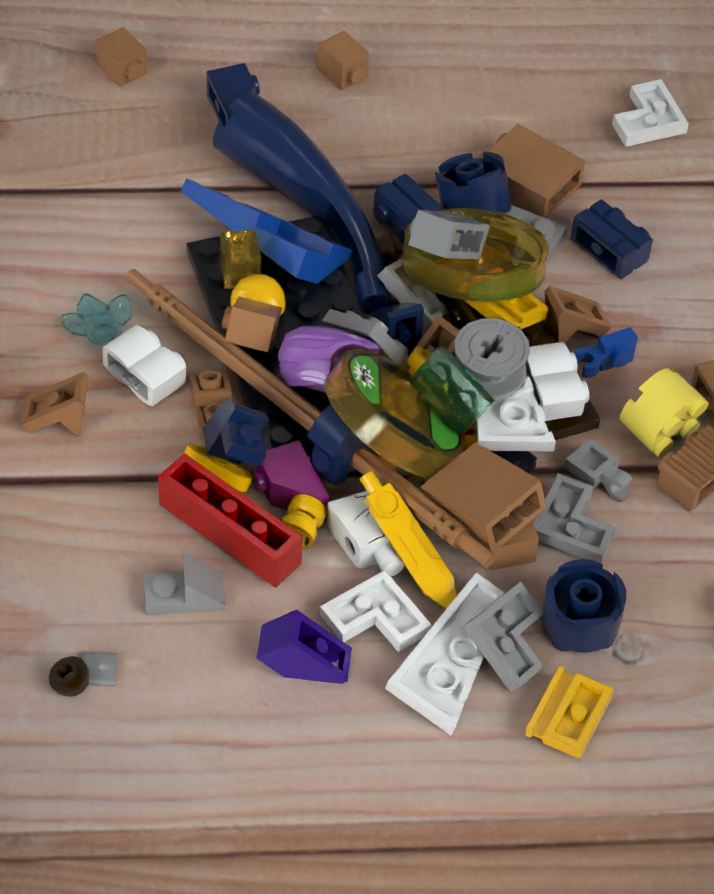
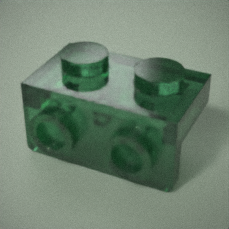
[409,346,495,434]

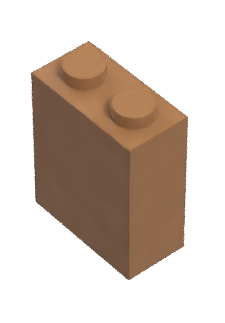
[478,123,585,218]
[420,442,547,553]

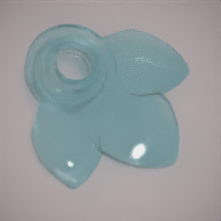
[61,293,132,346]

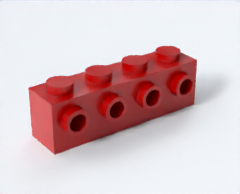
[158,453,303,588]

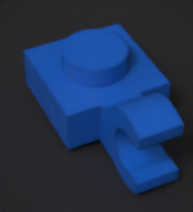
[574,327,638,378]

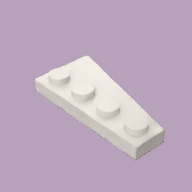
[474,376,556,451]
[385,573,504,736]

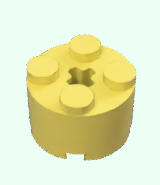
[620,368,709,458]

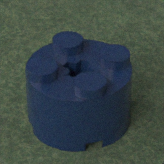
[435,152,511,222]
[541,559,626,653]

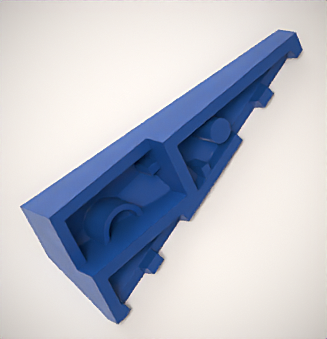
[181,178,353,284]

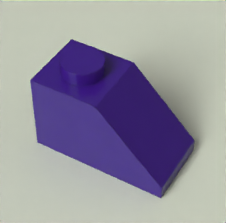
[257,609,352,684]

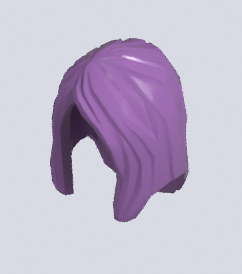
[278,326,380,398]

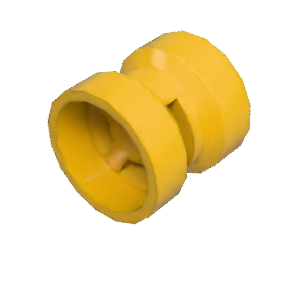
[281,494,327,549]

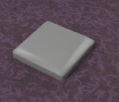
[81,652,118,686]

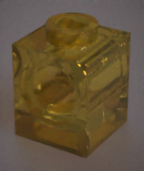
[220,230,261,289]

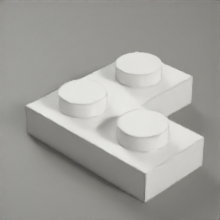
[612,79,689,147]
[319,570,432,652]

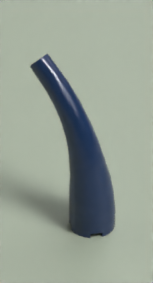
[213,91,391,315]

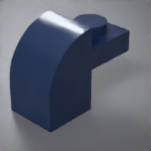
[307,392,384,486]
[203,400,269,467]

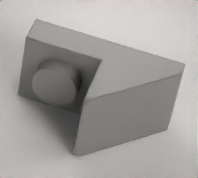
[143,554,226,615]

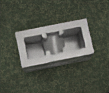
[408,210,490,260]

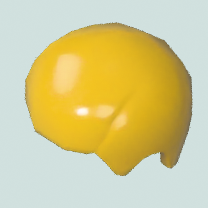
[230,274,286,316]

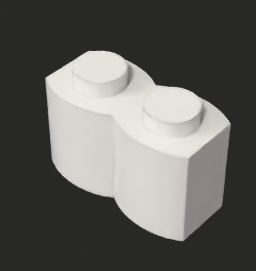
[103,325,186,407]
[525,342,589,421]

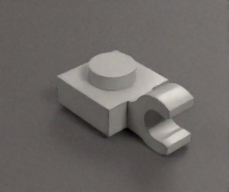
[565,438,633,502]

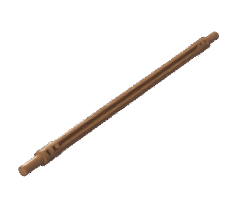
[125,269,496,568]

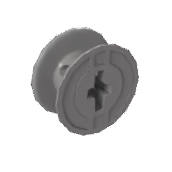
[452,318,530,400]

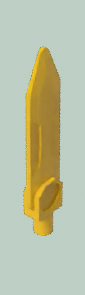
[359,471,457,610]

